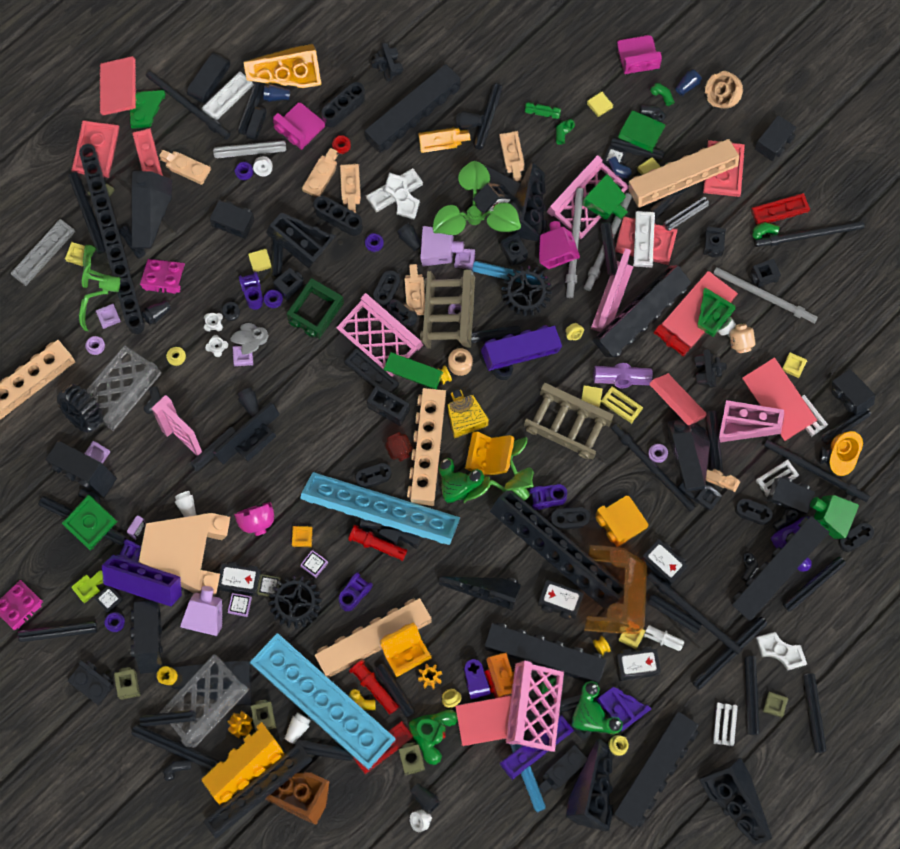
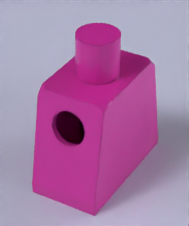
[539,221,580,269]

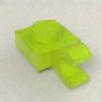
[71,570,103,603]

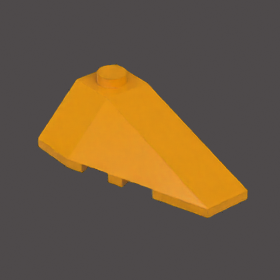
[243,44,321,88]

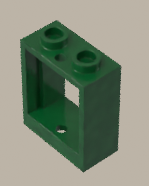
[287,278,344,339]

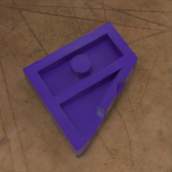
[596,687,651,732]

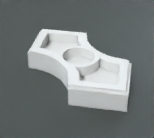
[384,173,420,219]
[756,632,807,671]

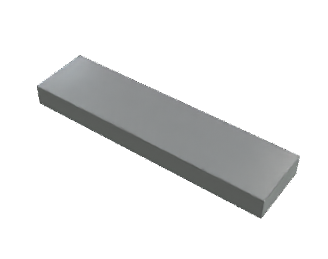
[11,219,75,286]

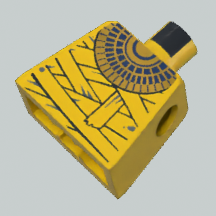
[448,389,489,438]

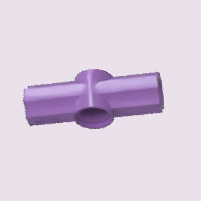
[593,363,653,388]

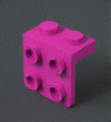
[617,35,662,74]
[273,103,325,150]

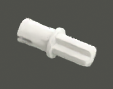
[644,625,684,651]

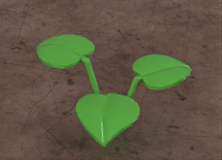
[433,161,521,235]
[79,245,120,331]
[463,437,534,503]

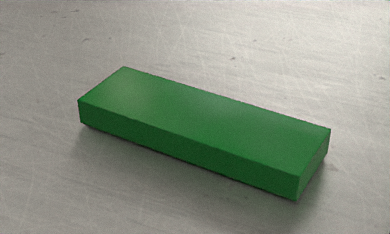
[383,352,443,389]

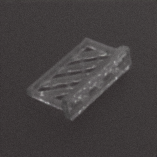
[86,345,161,431]
[160,655,249,747]

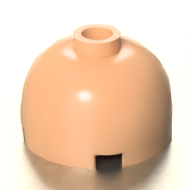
[705,71,743,109]

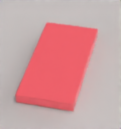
[662,271,738,349]
[742,358,817,442]

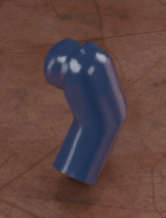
[608,156,632,178]

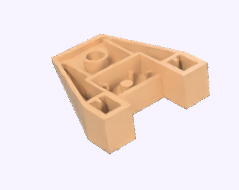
[138,513,230,596]

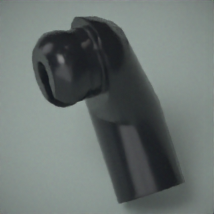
[639,106,665,122]

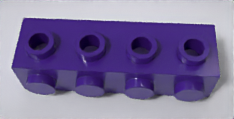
[481,325,562,371]
[102,555,182,606]

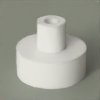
[253,157,272,176]
[718,317,736,337]
[410,810,431,832]

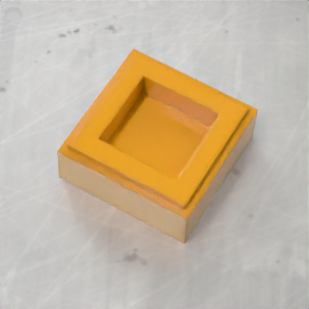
[292,526,313,547]

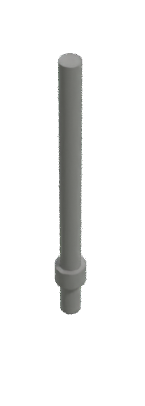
[565,188,584,298]
[584,193,632,291]
[713,267,818,324]

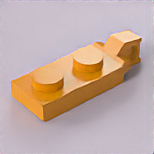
[418,128,470,153]

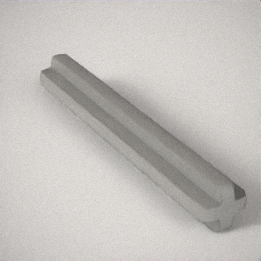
[213,140,286,158]

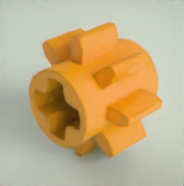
[418,664,442,689]
[228,711,253,738]

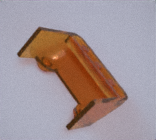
[584,545,647,634]

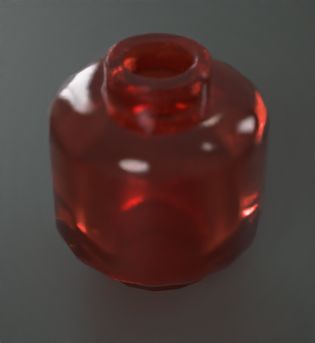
[385,432,413,462]

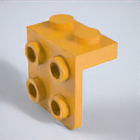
[465,432,514,476]
[596,496,648,547]
[380,623,431,677]

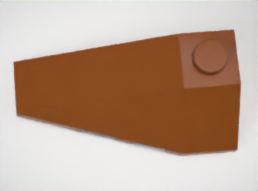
[248,773,329,825]

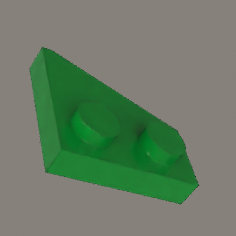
[130,90,166,129]
[698,288,735,337]

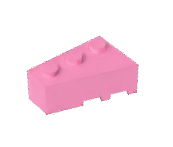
[719,400,784,442]

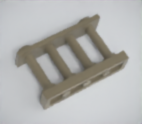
[420,270,475,349]
[524,383,614,460]

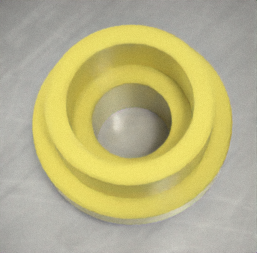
[565,323,584,340]
[166,347,186,366]
[442,689,462,707]
[609,735,629,756]

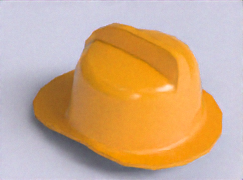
[829,431,863,476]

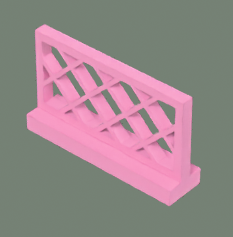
[547,155,629,239]
[591,248,633,332]
[337,293,423,377]
[151,395,202,456]
[506,661,564,752]

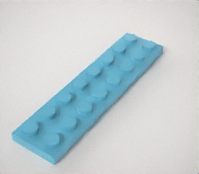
[300,472,460,545]
[250,633,396,770]

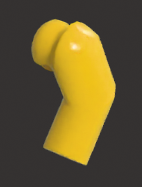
[349,689,376,710]

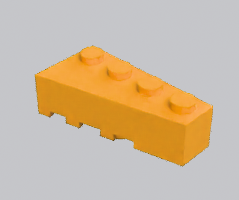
[202,722,285,805]

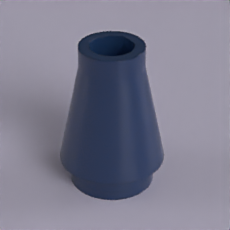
[675,69,702,96]
[263,84,290,102]

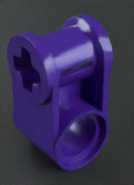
[239,271,263,310]
[529,484,567,510]
[117,539,141,564]
[339,572,373,611]
[464,659,490,700]

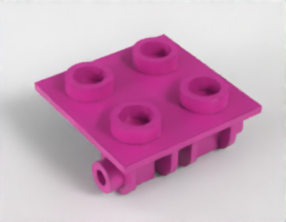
[140,259,185,294]
[0,580,43,631]

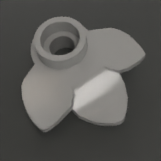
[230,323,268,355]

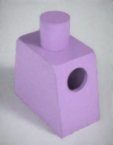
[421,226,464,266]
[181,586,222,636]

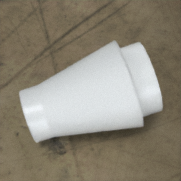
[175,491,196,517]
[284,713,311,744]

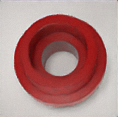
[332,136,351,154]

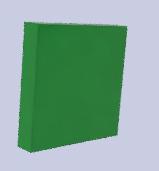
[618,110,666,152]
[62,495,118,550]

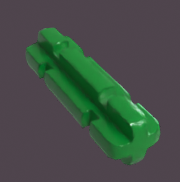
[525,102,561,119]

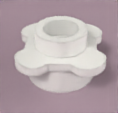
[204,313,223,332]
[205,335,228,357]

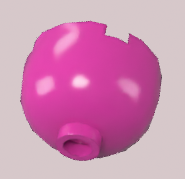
[234,502,275,536]

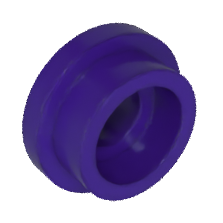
[235,162,253,180]
[365,234,384,252]
[264,290,283,308]
[105,612,125,632]

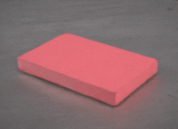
[100,57,136,115]
[72,121,120,178]
[703,140,745,197]
[615,216,678,265]
[650,373,707,425]
[456,696,512,746]

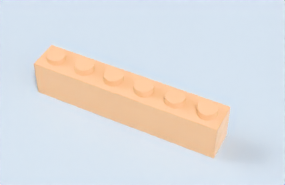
[629,139,739,208]
[315,598,431,678]

